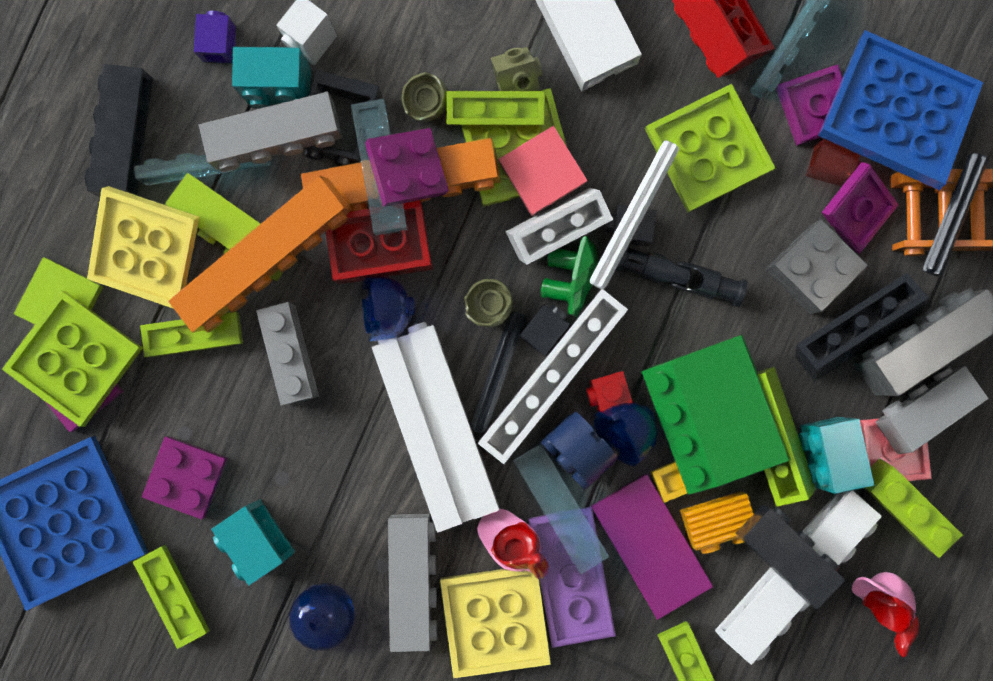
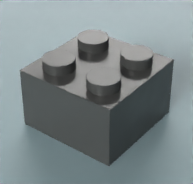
[765,219,868,314]

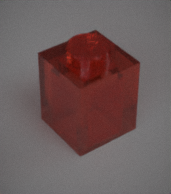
[806,139,862,187]

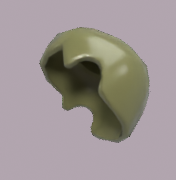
[401,72,448,122]
[464,279,513,328]

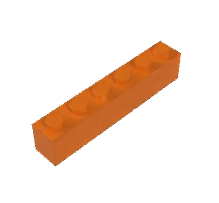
[301,138,501,212]
[168,176,353,333]

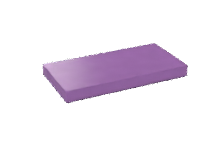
[528,506,616,648]

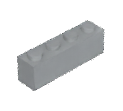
[198,92,342,172]
[388,514,437,652]

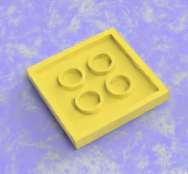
[87,186,200,309]
[440,569,551,678]

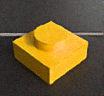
[650,461,687,503]

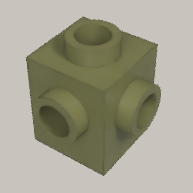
[491,47,543,91]

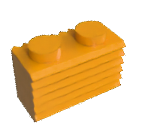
[680,491,753,554]

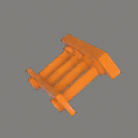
[891,169,993,256]

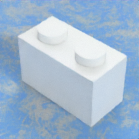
[276,0,337,65]

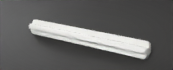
[590,140,679,289]

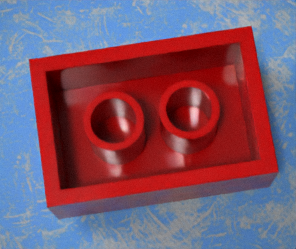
[326,200,433,285]

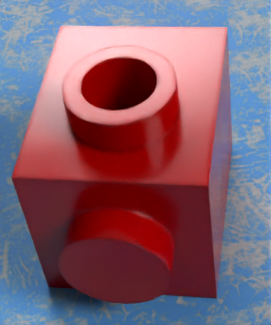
[586,371,633,412]

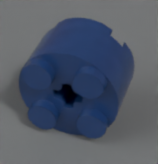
[540,412,618,491]

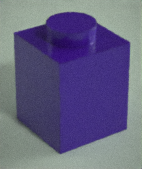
[194,11,236,63]

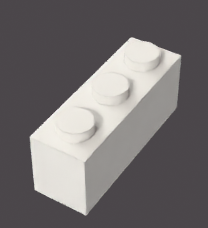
[505,188,613,265]

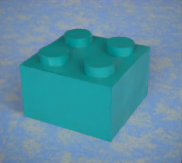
[232,47,311,109]
[799,417,874,494]
[211,499,295,586]

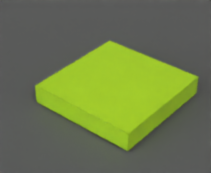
[14,257,104,324]

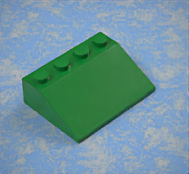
[641,334,791,495]

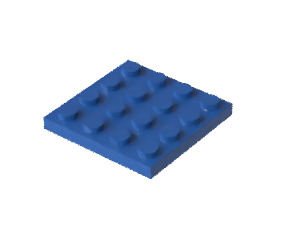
[818,30,983,190]
[0,436,149,611]

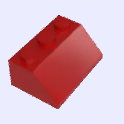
[672,0,775,78]

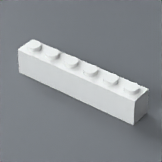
[478,289,628,464]
[715,490,882,665]

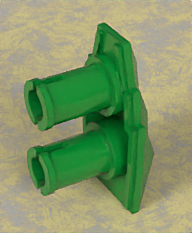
[541,236,599,317]

